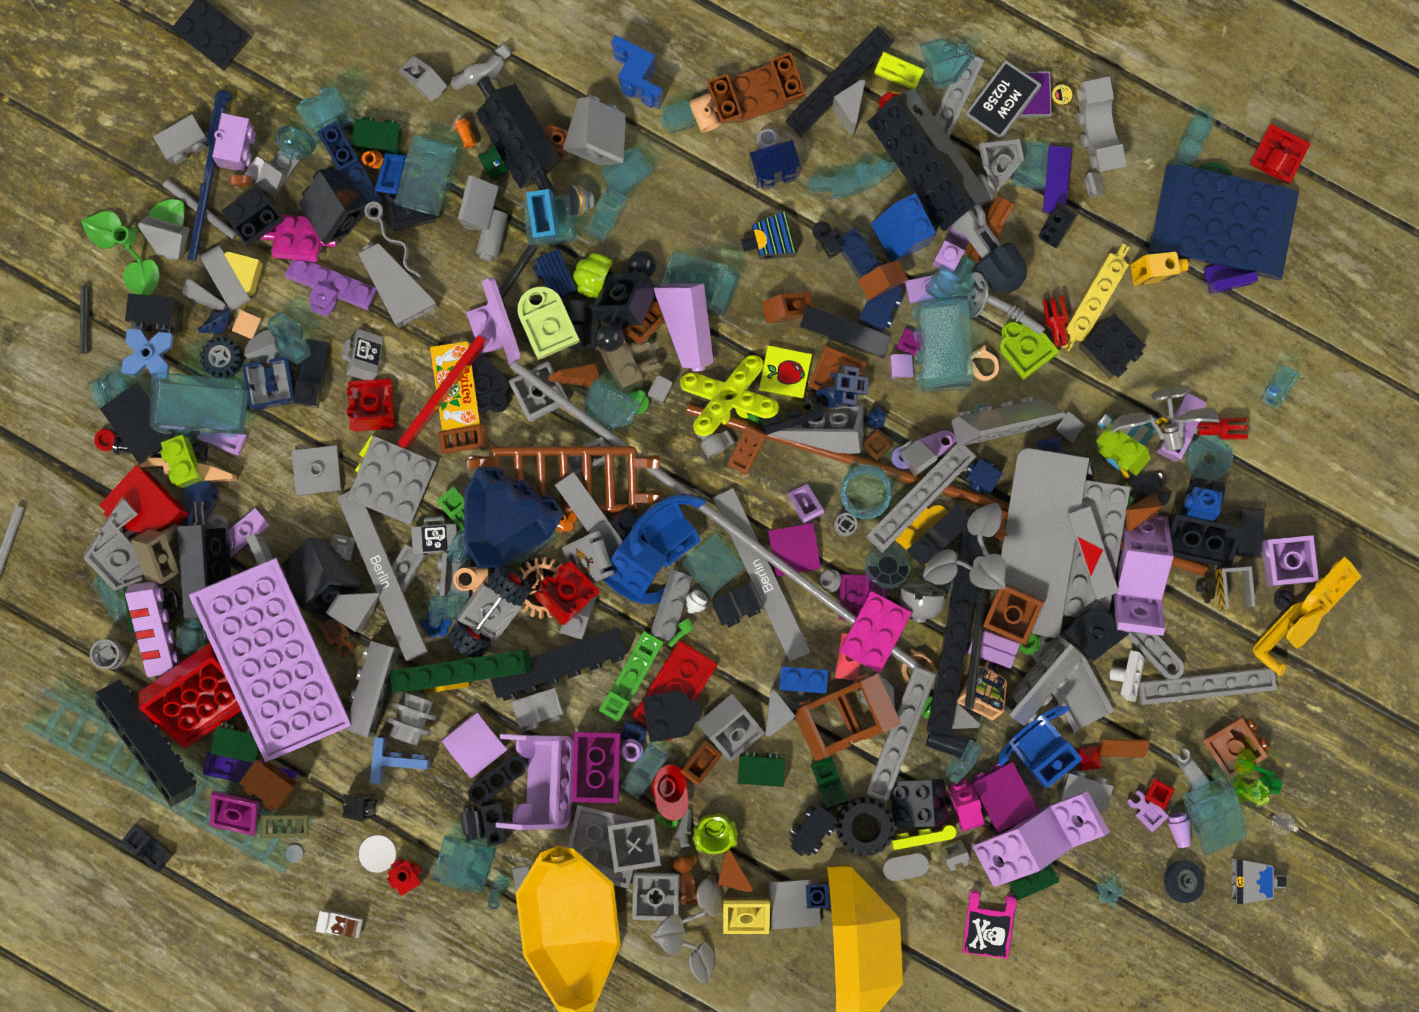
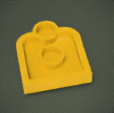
[895,505,948,566]

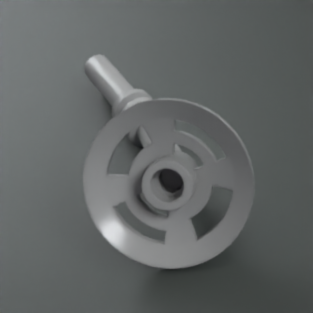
[961,272,1045,335]

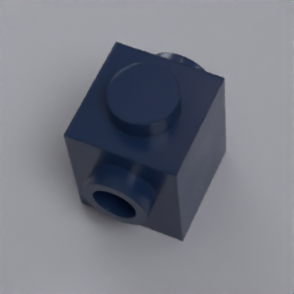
[965,459,1003,494]

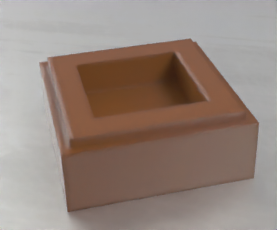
[862,430,893,461]

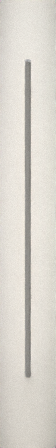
[510,360,928,670]

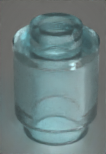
[446,530,468,564]

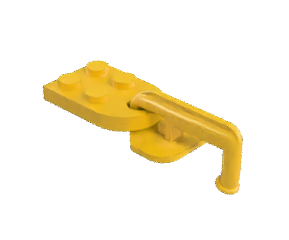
[1253,557,1361,676]

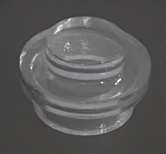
[1271,812,1295,835]

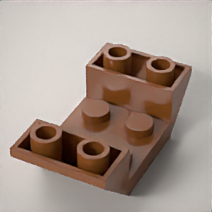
[707,52,806,124]

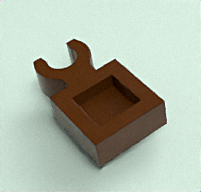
[319,618,355,657]

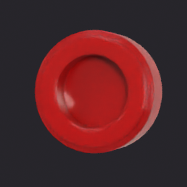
[94,429,117,452]

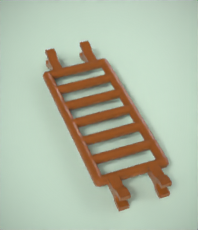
[467,446,661,513]

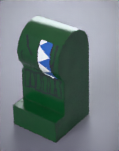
[478,145,509,181]

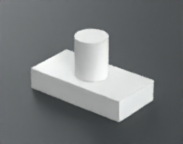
[1110,651,1145,702]

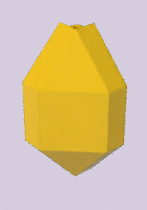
[516,846,621,1012]
[827,865,903,1012]

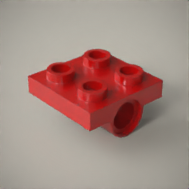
[1249,124,1311,185]

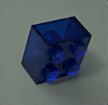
[749,140,801,190]

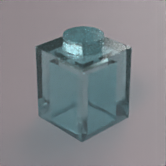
[659,100,694,134]

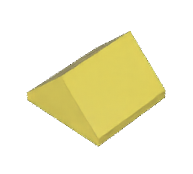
[723,897,770,934]

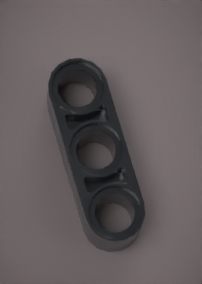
[468,756,528,804]

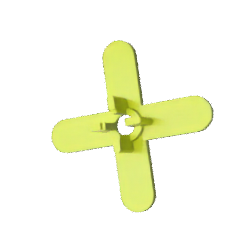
[680,355,779,436]

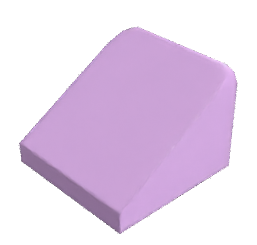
[889,354,914,379]

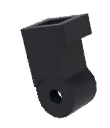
[480,799,507,846]

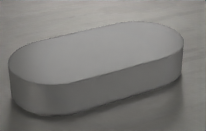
[883,853,929,881]

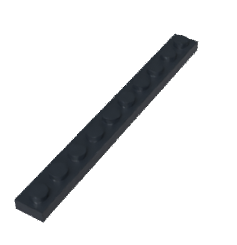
[927,508,986,736]

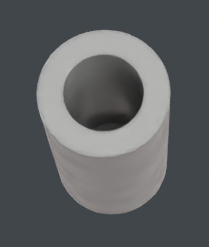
[476,210,508,262]

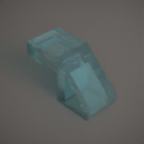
[620,743,669,799]

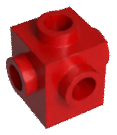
[387,858,424,896]

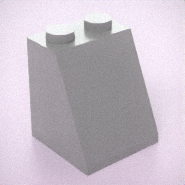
[563,95,626,166]

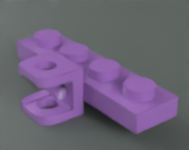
[285,260,377,316]

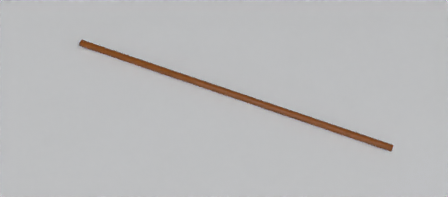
[686,403,1208,576]

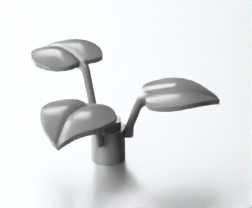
[1111,385,1219,451]
[923,503,1006,589]
[651,874,723,984]

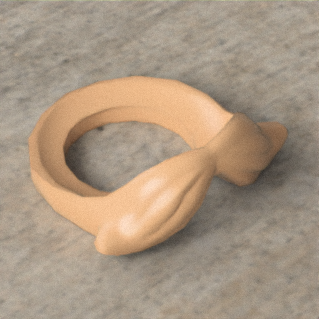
[966,345,999,381]
[902,649,937,682]

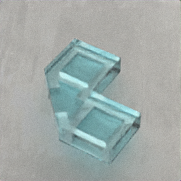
[945,740,983,784]

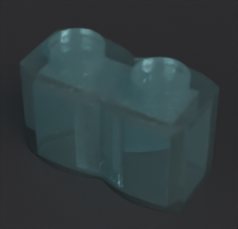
[1174,115,1212,167]
[268,312,310,364]

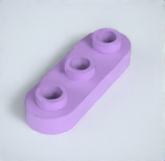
[891,430,956,470]

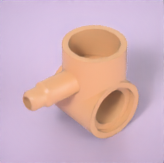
[688,93,721,133]
[453,566,489,594]

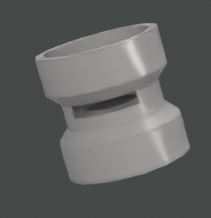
[834,513,858,537]

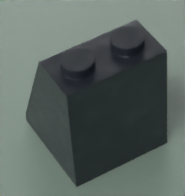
[299,167,370,245]
[282,537,362,611]

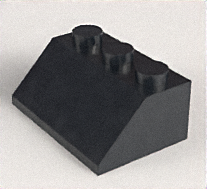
[1168,503,1244,568]

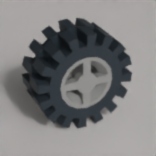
[199,336,244,379]

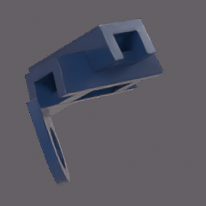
[816,365,869,408]

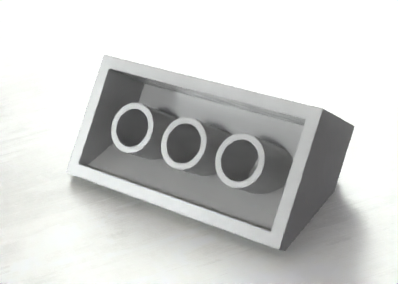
[345,641,400,737]

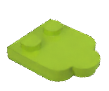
[1000,321,1060,381]

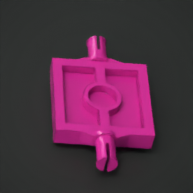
[260,214,337,262]

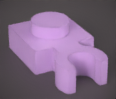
[1127,791,1169,833]

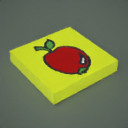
[759,346,812,399]

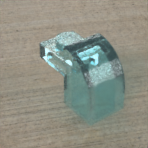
[584,186,628,243]
[925,258,974,302]

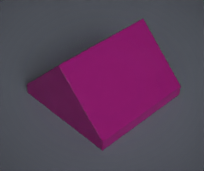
[210,790,263,836]

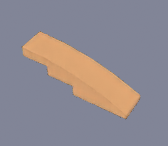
[141,458,237,483]

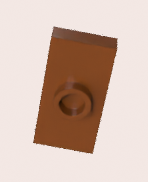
[727,424,767,475]

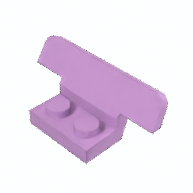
[466,277,520,365]

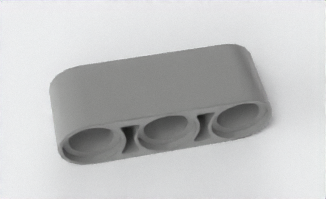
[200,244,252,311]

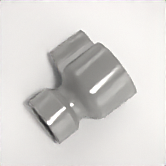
[695,431,736,458]

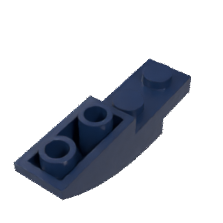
[317,121,382,204]

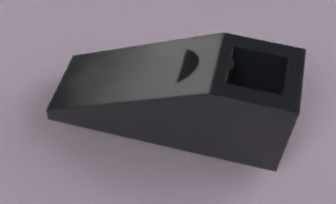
[342,793,378,821]

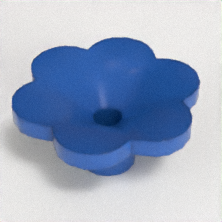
[422,610,451,638]

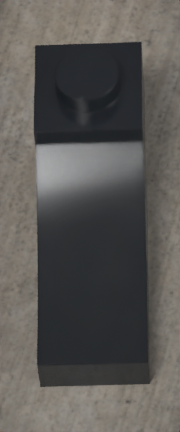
[293,339,330,408]
[907,504,970,567]

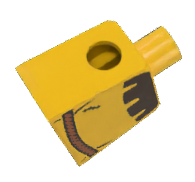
[1130,252,1188,287]

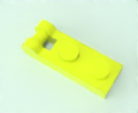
[891,824,956,850]

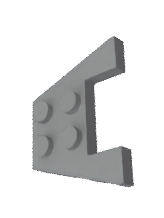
[83,497,180,591]

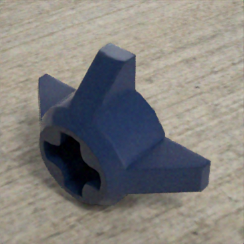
[198,308,230,335]

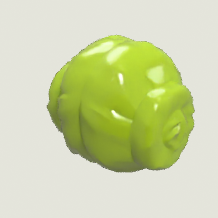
[573,253,612,298]
[693,813,738,854]

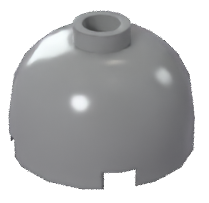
[900,583,946,623]

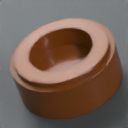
[229,175,252,186]

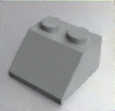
[697,694,765,763]

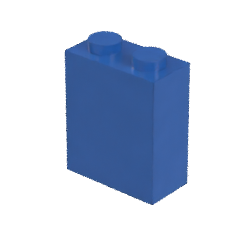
[778,667,828,694]

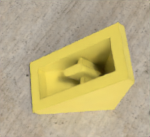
[224,252,263,296]

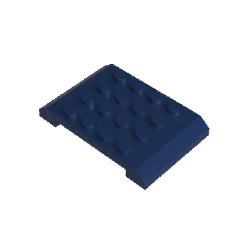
[1148,165,1299,281]

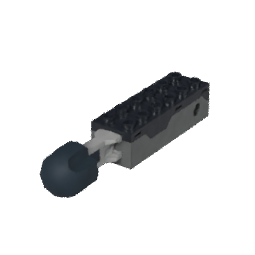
[867,89,1027,293]

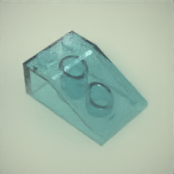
[395,134,459,216]
[660,251,741,316]
[1181,777,1247,856]

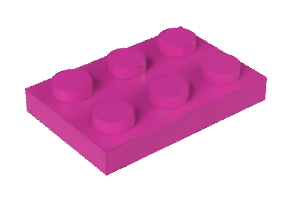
[839,591,913,673]

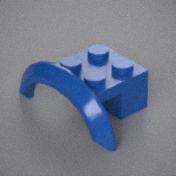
[629,493,707,568]
[603,533,668,604]
[998,706,1083,788]

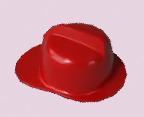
[651,765,689,821]

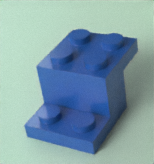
[611,35,663,109]

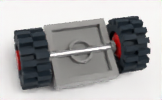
[447,565,532,658]

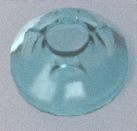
[275,126,316,160]

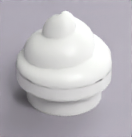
[686,590,709,613]

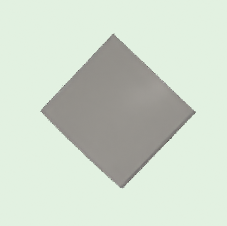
[768,878,821,929]

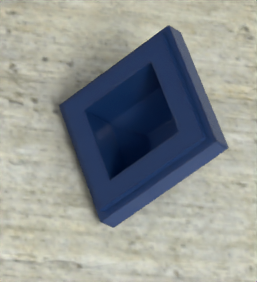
[621,721,647,744]

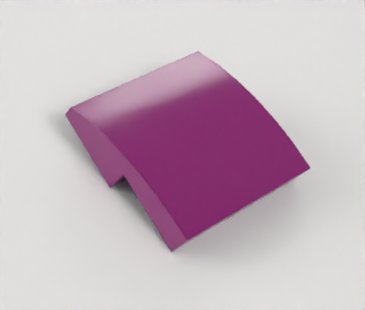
[768,523,821,577]
[838,574,887,620]

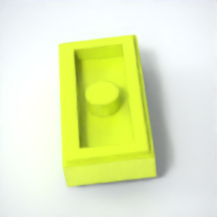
[874,52,924,90]

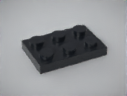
[171,0,252,71]

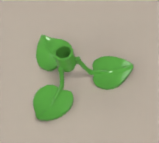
[81,199,185,295]

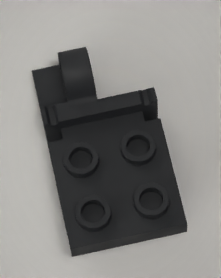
[517,299,597,350]

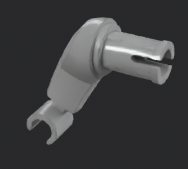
[451,43,511,90]
[1172,746,1211,812]

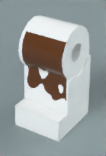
[315,909,363,938]

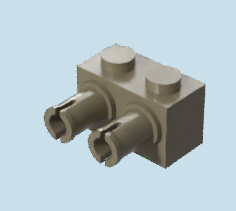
[601,339,660,394]
[131,523,180,584]

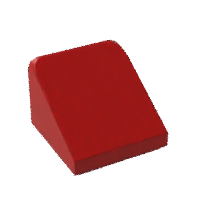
[1144,778,1175,810]

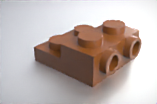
[1203,714,1270,780]

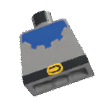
[1231,858,1287,904]

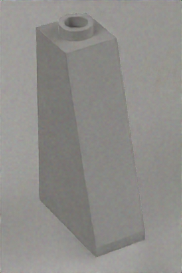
[358,243,438,328]

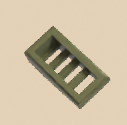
[260,814,309,838]

